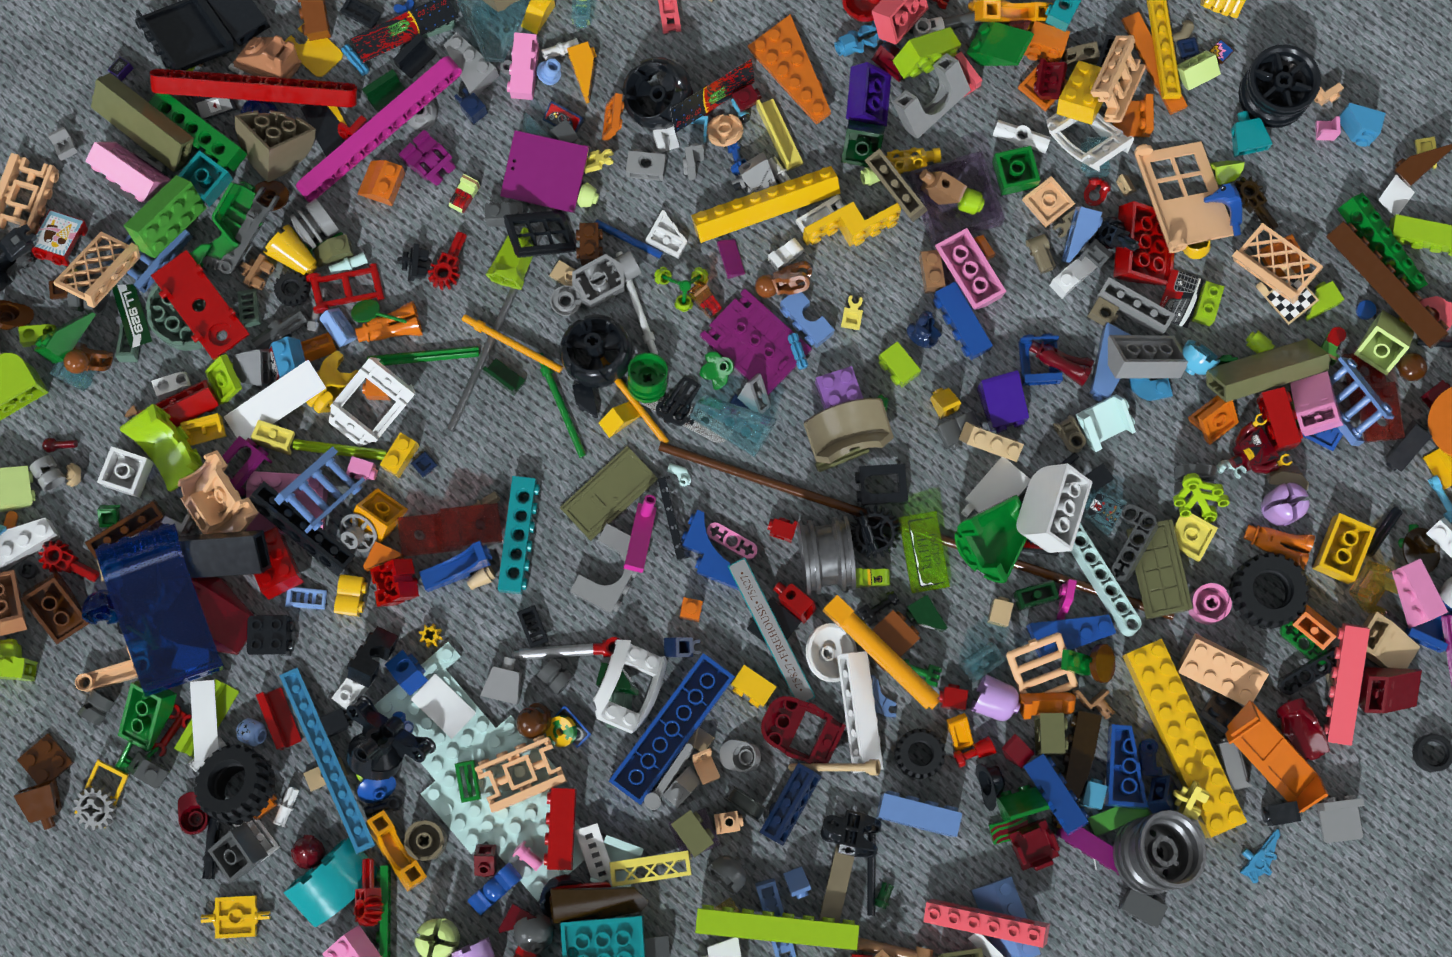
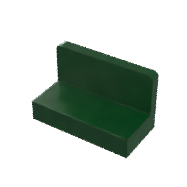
[362,69,406,112]
[482,358,526,396]

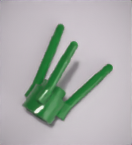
[114,741,159,774]

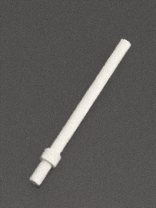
[616,251,658,355]

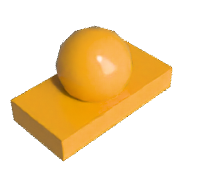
[947,713,974,751]

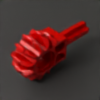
[428,232,467,291]
[38,540,100,582]
[353,858,384,927]

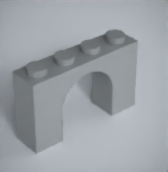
[892,53,971,139]
[570,524,650,615]

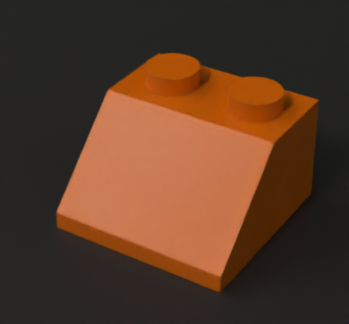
[357,160,406,206]

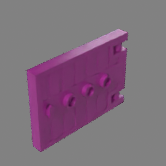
[700,289,812,396]

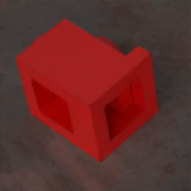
[767,517,797,543]

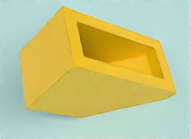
[521,0,555,34]
[930,388,961,419]

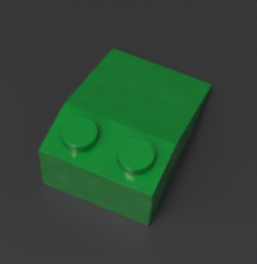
[966,22,1034,66]
[33,312,96,364]
[118,678,177,752]
[996,784,1050,821]

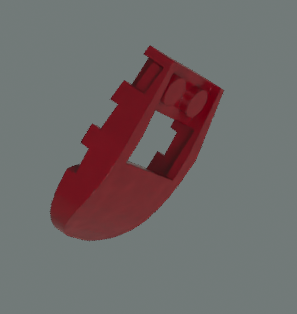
[761,696,846,764]

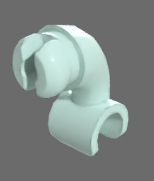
[1216,460,1246,479]

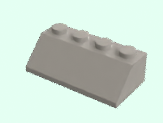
[1108,335,1188,379]

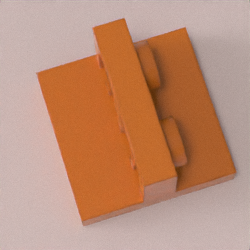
[1188,395,1239,445]

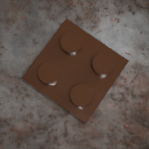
[17,733,74,784]

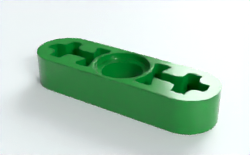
[1279,621,1329,665]

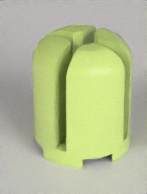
[414,918,460,957]

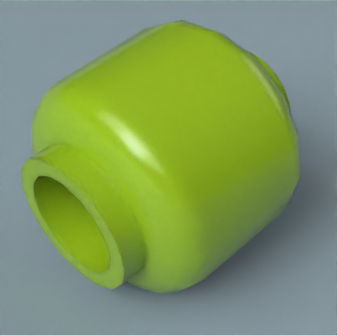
[957,188,985,215]

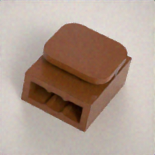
[861,610,920,672]

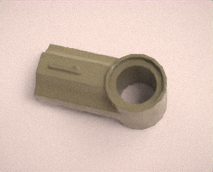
[1026,234,1056,274]

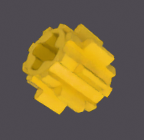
[419,624,443,648]

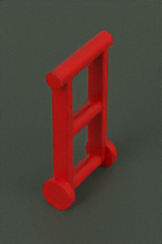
[306,263,385,314]

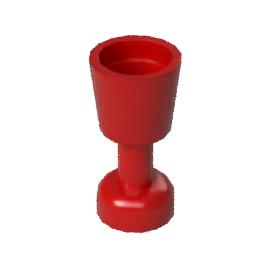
[953,736,996,768]

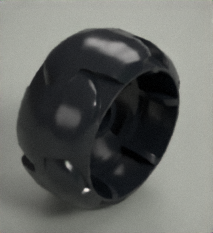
[622,57,694,130]
[560,314,633,388]

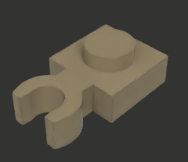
[1052,208,1075,238]

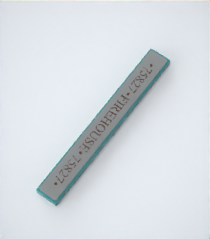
[727,557,815,702]

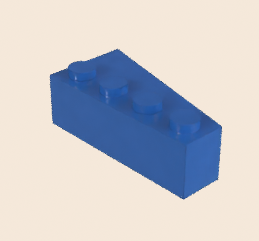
[1026,615,1116,657]
[1105,724,1149,809]
[1023,754,1089,836]

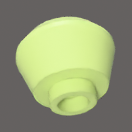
[577,183,599,208]

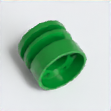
[627,353,668,403]

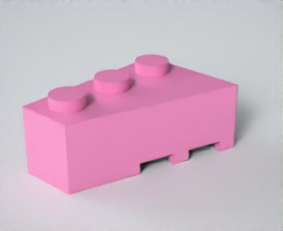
[507,32,540,100]
[1392,559,1448,628]

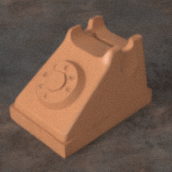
[233,35,302,79]

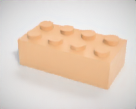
[1177,633,1269,706]

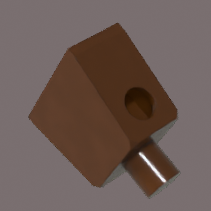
[14,779,62,830]

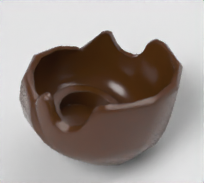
[1396,352,1428,381]

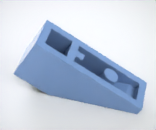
[1061,206,1103,263]

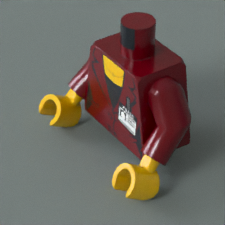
[1229,413,1293,474]

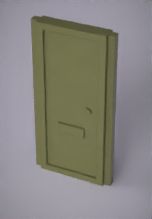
[560,446,658,541]
[1126,519,1193,619]

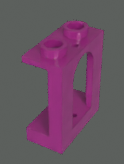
[222,436,272,497]

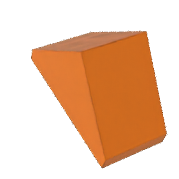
[363,541,404,572]

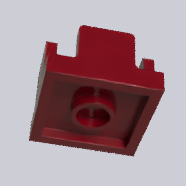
[1008,818,1060,871]

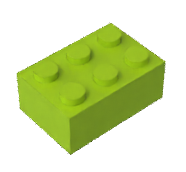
[893,27,961,79]

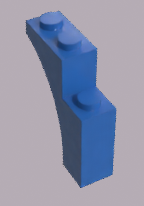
[681,510,739,591]
[419,541,493,592]

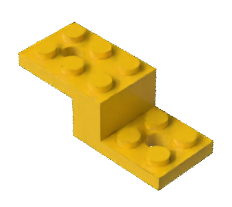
[803,202,901,246]

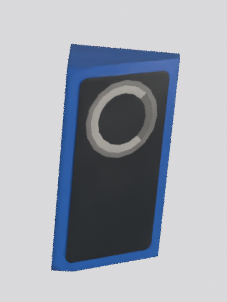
[554,705,592,748]

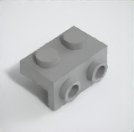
[682,143,704,180]

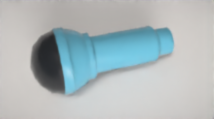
[731,99,750,123]

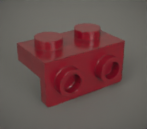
[1034,58,1067,100]

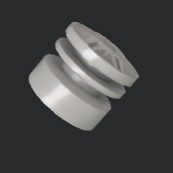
[290,198,339,249]

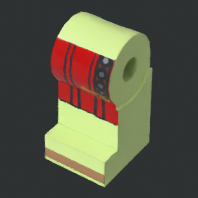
[449,174,480,213]

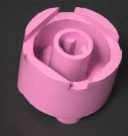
[1188,583,1232,625]

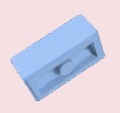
[319,307,357,347]

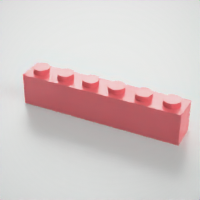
[1323,623,1370,746]

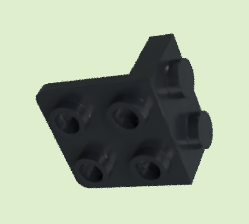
[247,615,295,656]

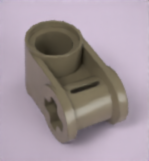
[1053,415,1086,453]

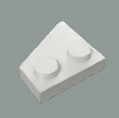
[645,210,687,259]

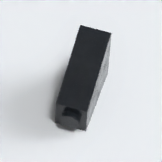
[1385,420,1432,472]

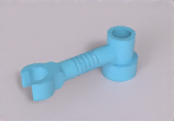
[1428,475,1452,523]

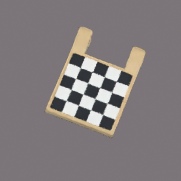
[1256,262,1319,325]

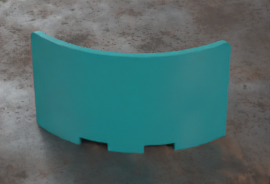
[283,837,379,927]

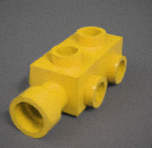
[886,147,941,174]

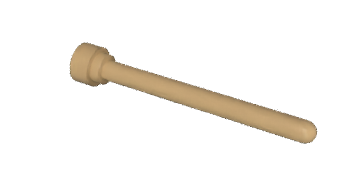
[788,759,881,776]

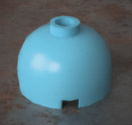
[1182,339,1220,375]

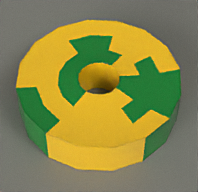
[546,715,577,747]

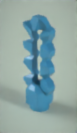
[834,21,887,57]

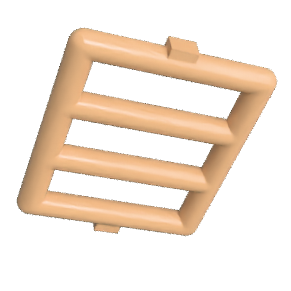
[1006,632,1078,694]

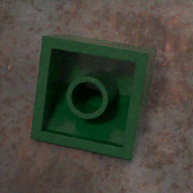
[841,120,885,168]

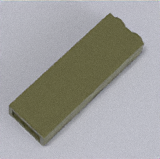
[91,73,194,172]
[1206,338,1330,402]

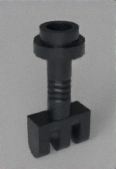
[856,591,899,626]

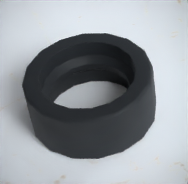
[1412,734,1452,772]

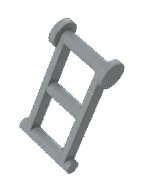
[644,743,693,810]

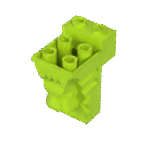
[0,639,38,681]

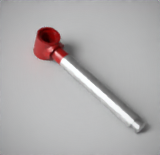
[512,637,621,660]

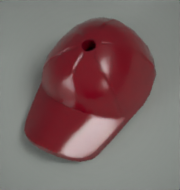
[178,792,209,835]

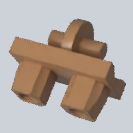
[241,254,275,290]

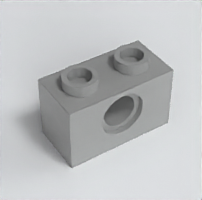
[626,149,666,181]

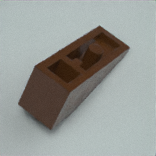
[1394,144,1452,187]

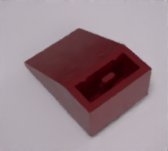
[1358,667,1422,713]

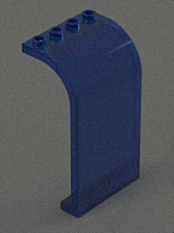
[94,524,224,697]

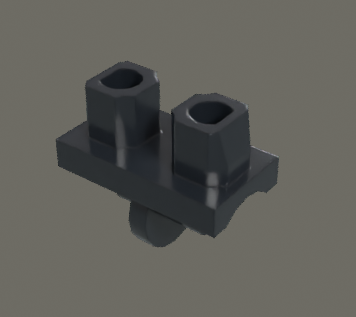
[397,243,429,281]

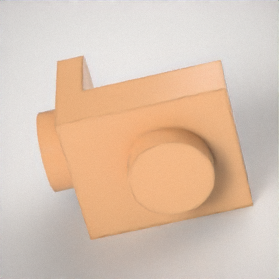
[1314,82,1344,106]

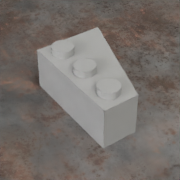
[444,32,499,97]

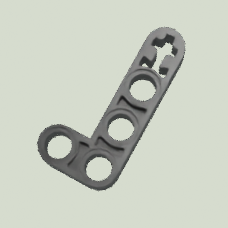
[1111,504,1158,584]

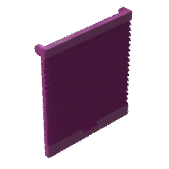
[500,130,590,213]

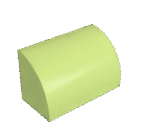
[1177,50,1221,90]

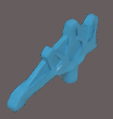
[1240,829,1280,883]

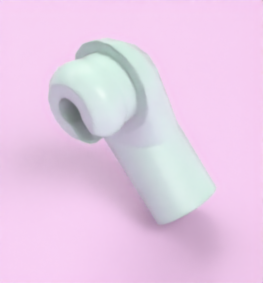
[667,463,691,487]

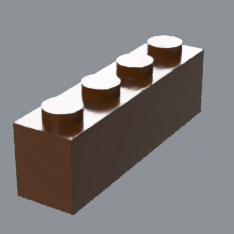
[85,499,165,559]

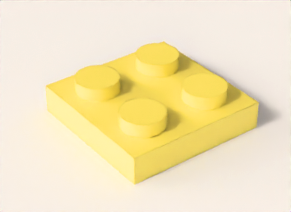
[1174,514,1218,562]

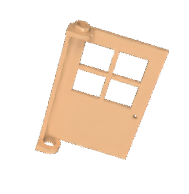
[1134,141,1234,253]

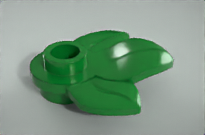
[699,352,734,390]

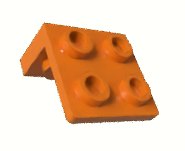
[1112,94,1154,137]

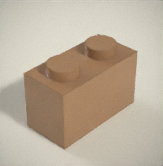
[919,250,946,294]

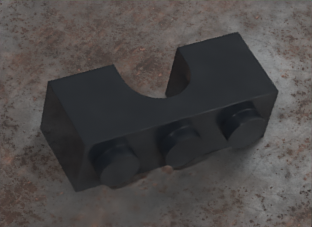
[347,626,398,688]

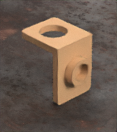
[692,748,720,785]

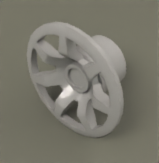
[340,513,377,552]

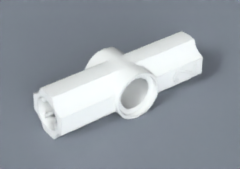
[993,119,1051,153]

